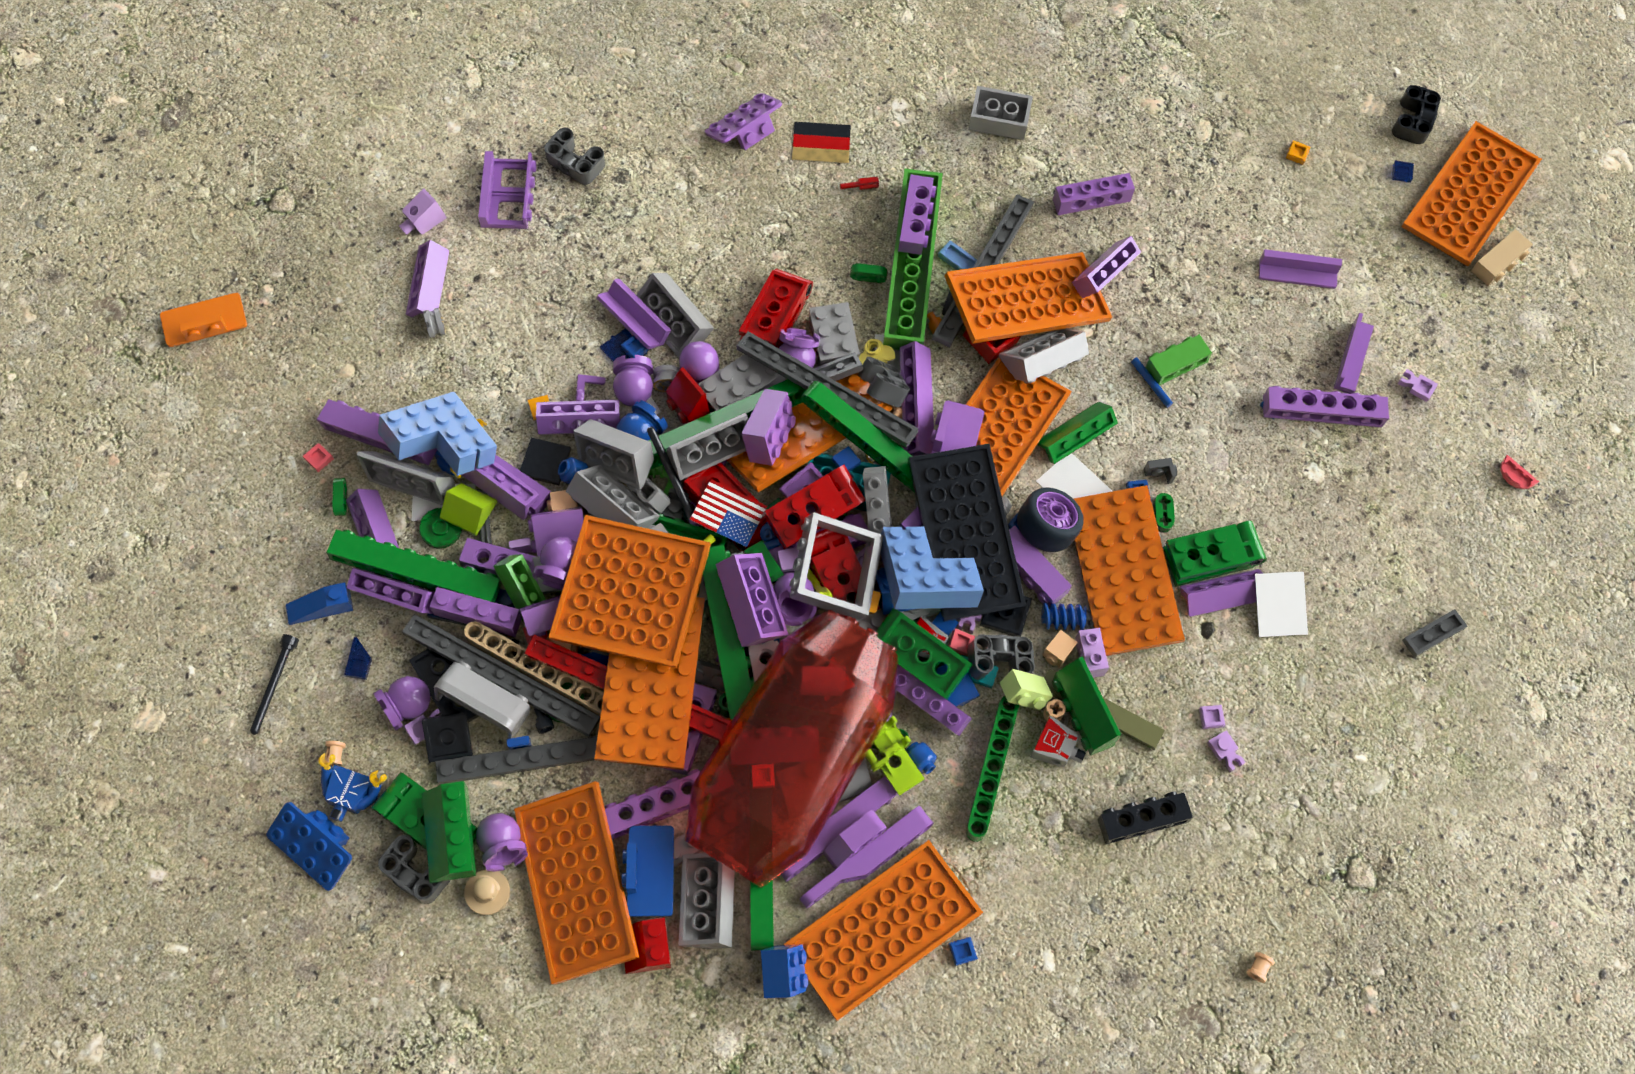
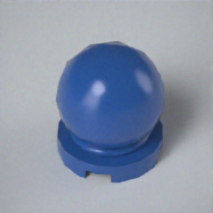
[616,400,668,441]

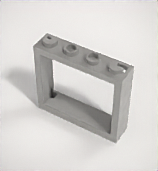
[789,512,884,620]

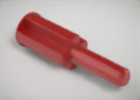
[840,176,879,190]

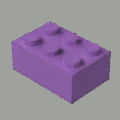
[741,389,796,466]

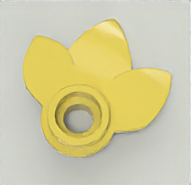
[859,339,896,365]

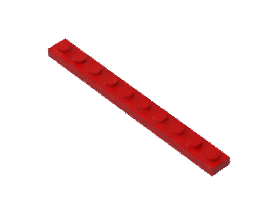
[524,634,734,743]

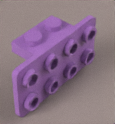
[705,93,782,150]
[930,401,984,453]

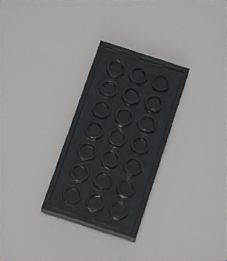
[908,443,1026,622]

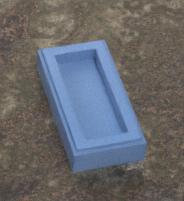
[938,241,977,270]

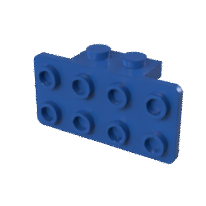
[266,802,352,891]
[622,825,674,917]

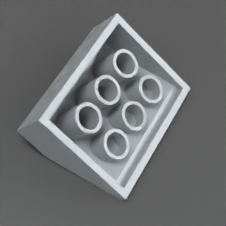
[357,451,455,505]

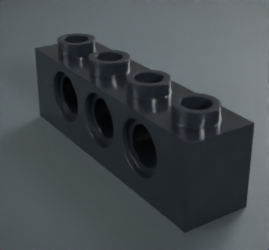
[1097,791,1193,845]

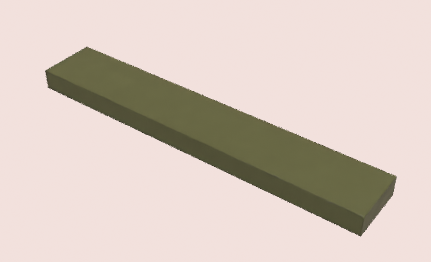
[1045,669,1165,750]

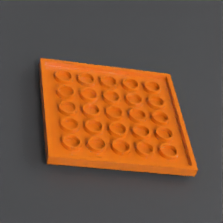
[549,515,711,669]

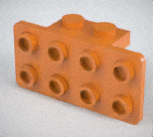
[160,293,247,347]

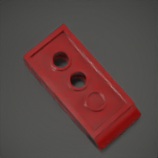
[739,268,813,349]
[683,462,767,553]
[762,465,866,550]
[809,529,880,627]

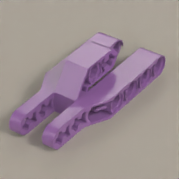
[779,776,934,908]

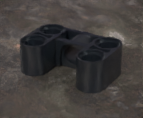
[1392,85,1441,145]

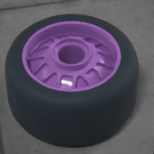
[1017,487,1084,552]

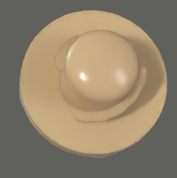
[464,869,510,915]

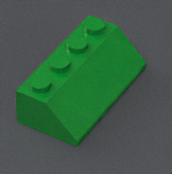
[1052,656,1121,756]
[422,781,476,883]

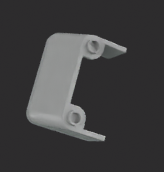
[434,661,530,739]

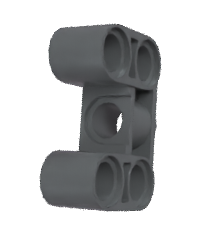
[544,127,606,185]
[858,357,910,407]
[967,634,1035,680]
[378,835,451,904]

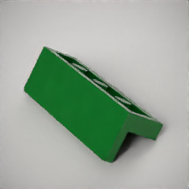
[1037,402,1118,464]

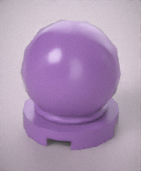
[779,328,820,368]
[679,341,719,384]
[613,355,653,406]
[532,537,577,590]
[773,573,816,626]
[373,676,431,730]
[476,813,528,872]

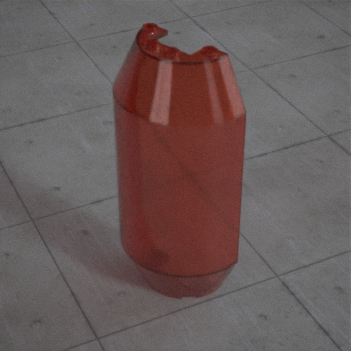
[684,610,898,888]

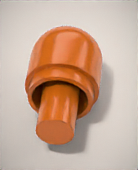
[927,311,942,334]

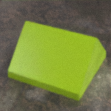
[440,483,498,536]

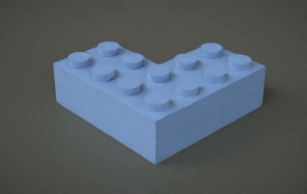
[378,392,497,476]
[880,526,984,609]

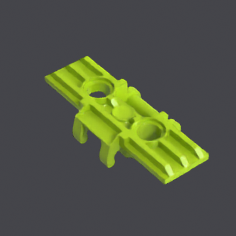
[840,692,925,796]

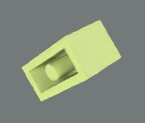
[1000,669,1053,710]

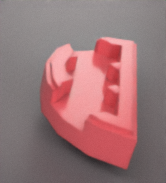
[1500,455,1539,489]

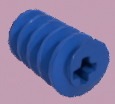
[1041,603,1087,631]

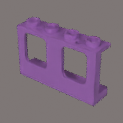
[478,151,536,229]

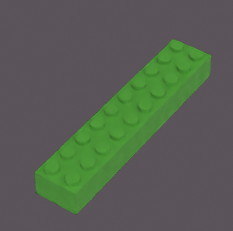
[883,169,943,351]

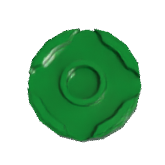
[419,508,462,549]

